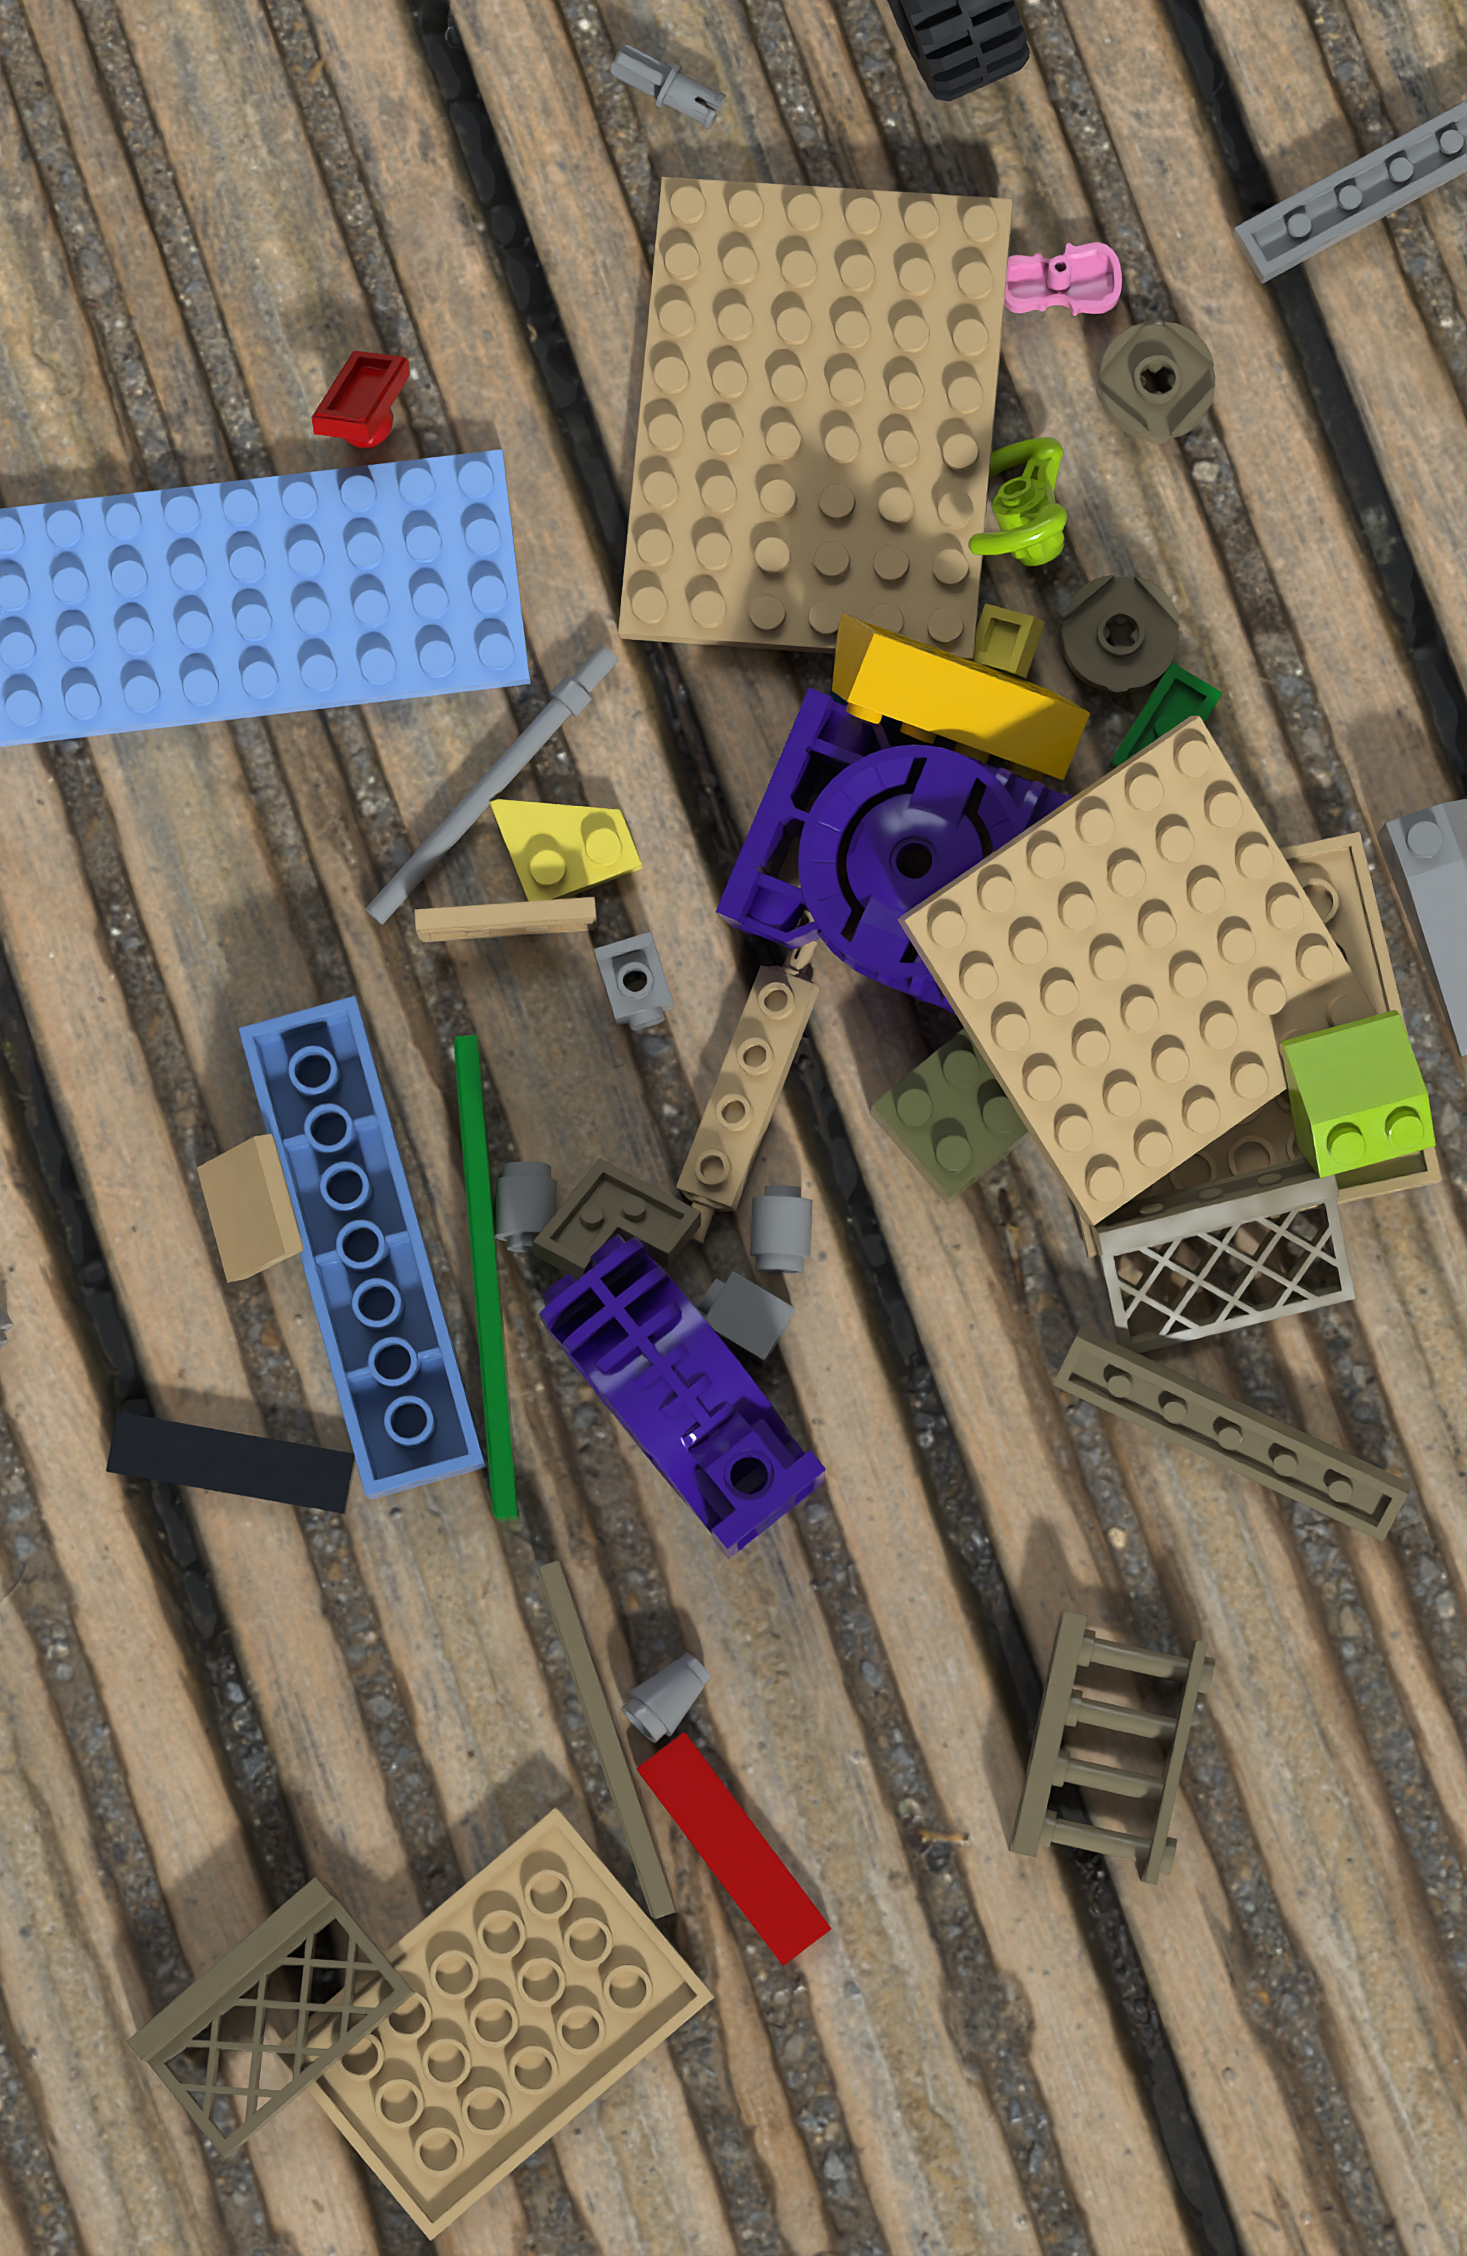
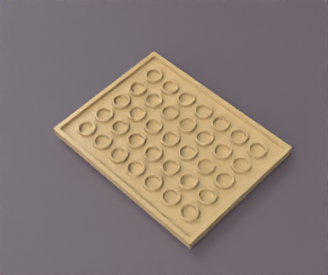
[618,177,1013,661]

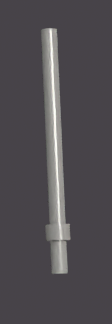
[364,645,619,925]

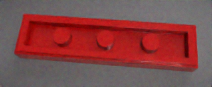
[636,1732,832,1966]

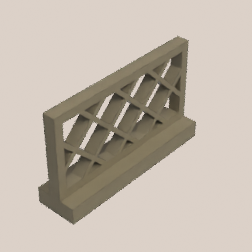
[1090,1158,1356,1354]
[127,1877,415,2158]

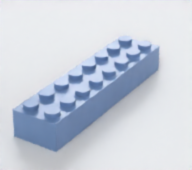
[238,996,488,1500]

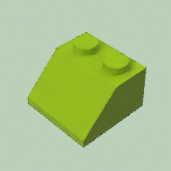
[1280,1010,1436,1178]

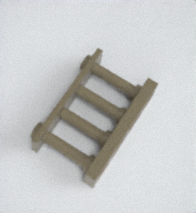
[1009,1610,1215,1885]

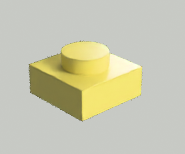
[974,603,1045,679]

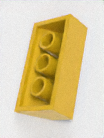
[832,613,1090,782]

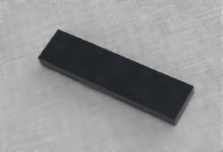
[106,1412,356,1515]

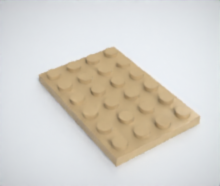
[276,1807,715,2241]

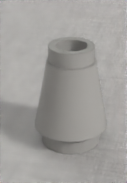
[621,1652,711,1743]

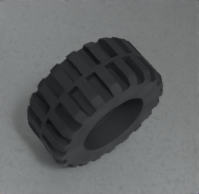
[887,0,1030,102]

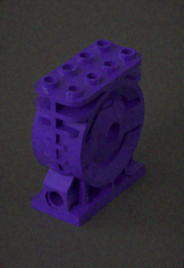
[716,688,1074,1015]
[539,1235,826,1560]

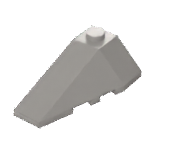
[1376,799,1467,1058]

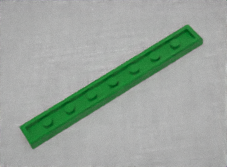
[453,1035,520,1521]

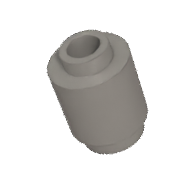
[495,1161,557,1252]
[750,1185,813,1274]

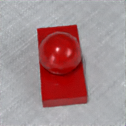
[311,351,410,448]

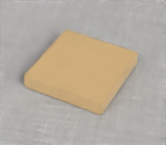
[197,1134,304,1283]

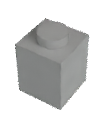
[698,1271,796,1365]

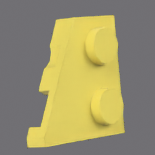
[490,799,643,901]

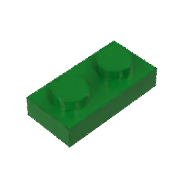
[1109,662,1223,769]

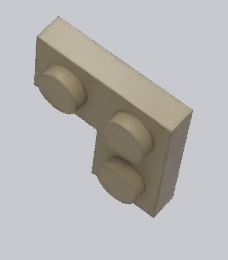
[533,1158,701,1279]

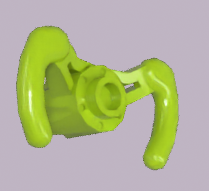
[968,437,1068,566]

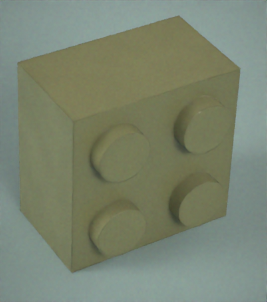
[870,1028,1031,1205]

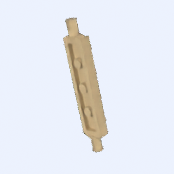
[676,941,820,1244]

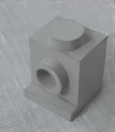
[594,931,674,1030]

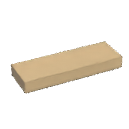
[414,897,598,942]

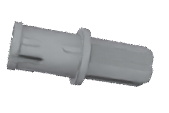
[610,45,726,129]

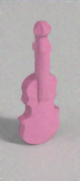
[1005,242,1122,316]

